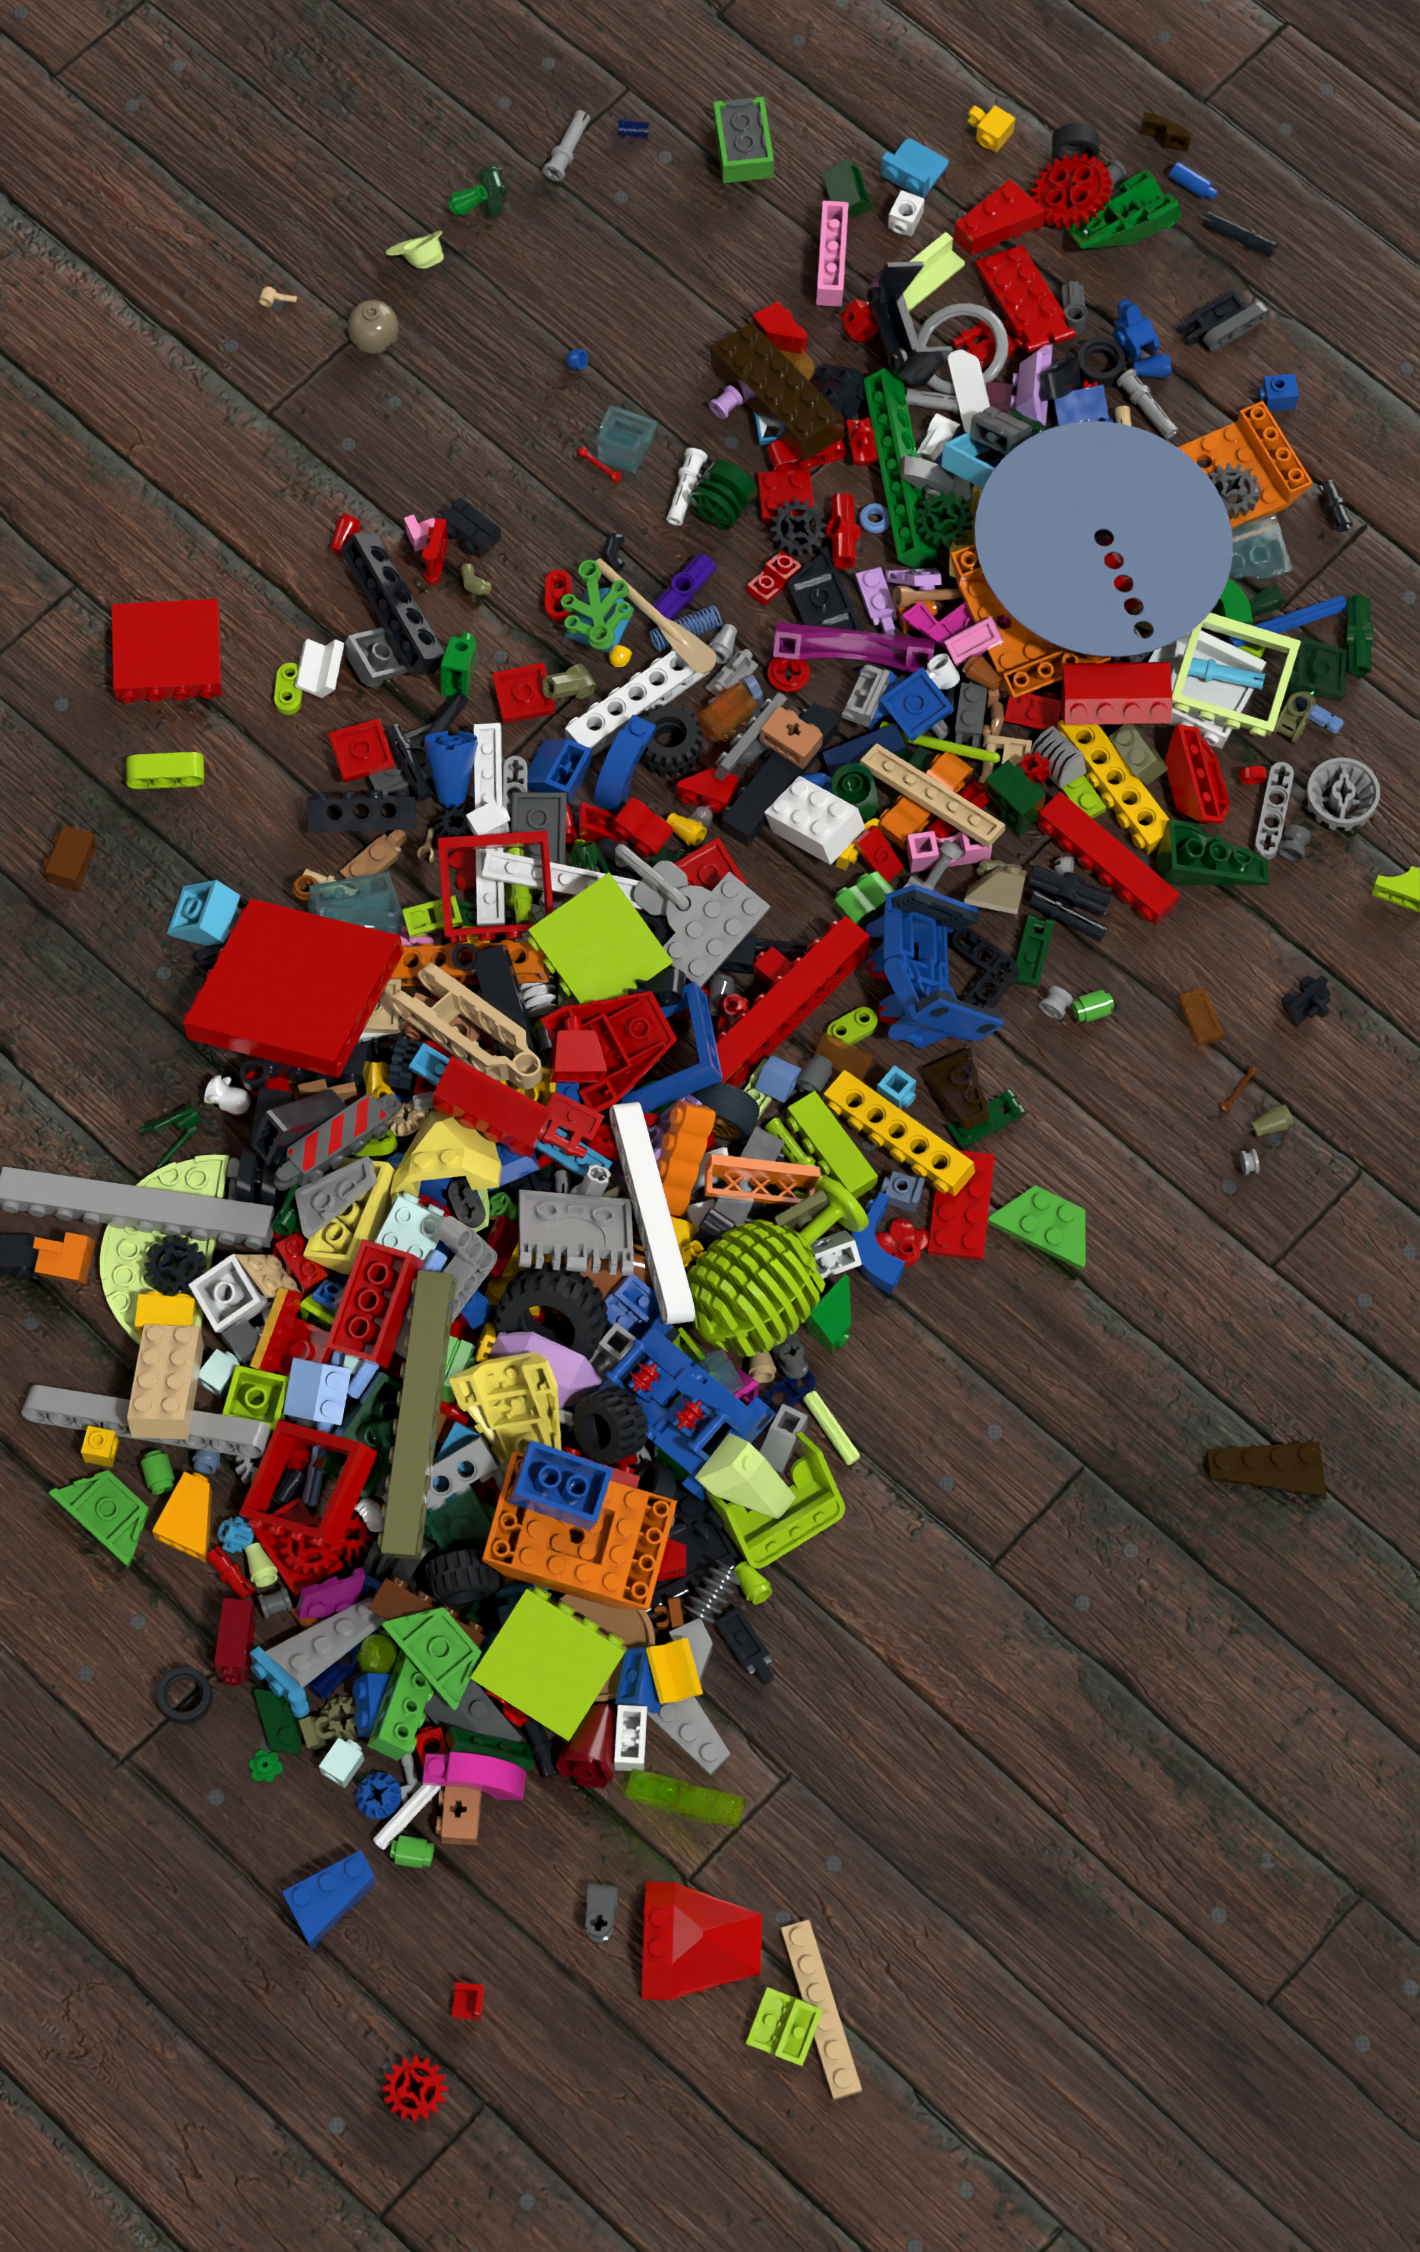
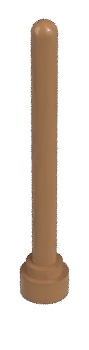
[893,586,963,608]

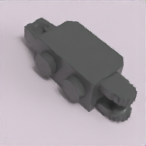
[953,680,988,759]

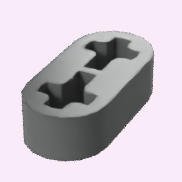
[448,1178,486,1228]

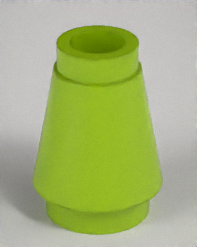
[734,1561,772,1605]

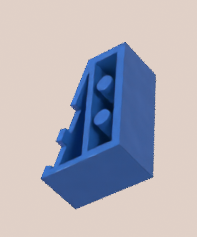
[282,1850,376,1950]

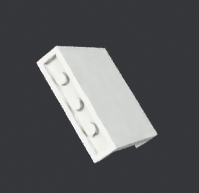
[1148,631,1266,749]

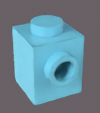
[877,1065,916,1110]

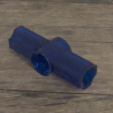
[307,1629,384,1701]

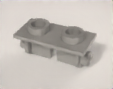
[705,649,759,703]

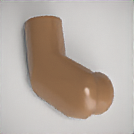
[982,702,1004,738]

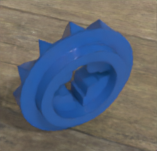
[355,1772,402,1819]

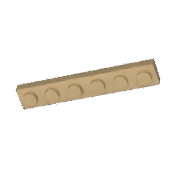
[860,743,1005,848]
[781,1920,862,2100]

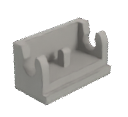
[842,665,890,728]

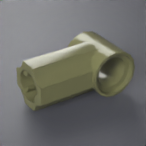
[542,664,597,699]

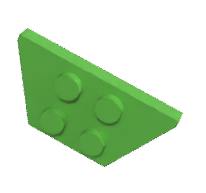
[987,1185,1086,1271]
[49,1470,149,1568]
[382,1607,482,1710]

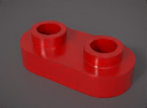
[545,570,572,621]

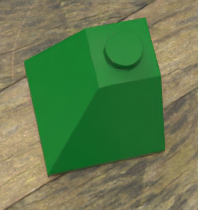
[806,1274,851,1353]

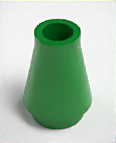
[448,185,487,216]

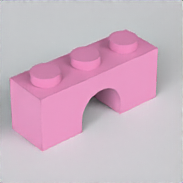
[906,830,992,872]

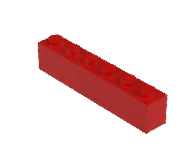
[1037,791,1180,926]

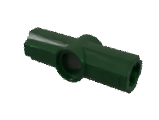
[1344,595,1374,676]

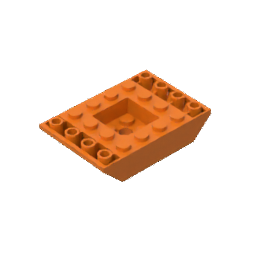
[482,1451,677,1610]

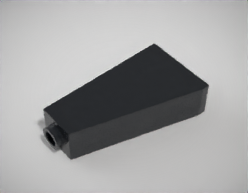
[251,1089,347,1165]

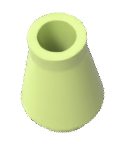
[245,1543,278,1587]

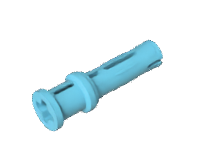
[1187,657,1265,690]

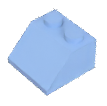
[283,1358,351,1425]

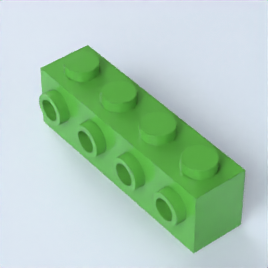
[367,1648,434,1761]

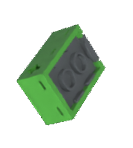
[713,97,774,183]

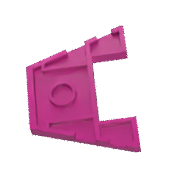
[901,601,1010,662]

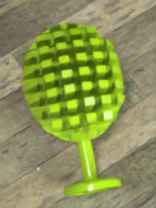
[686,1176,869,1357]

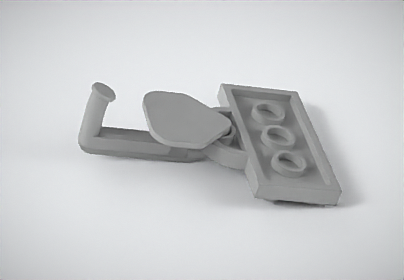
[615,844,771,988]

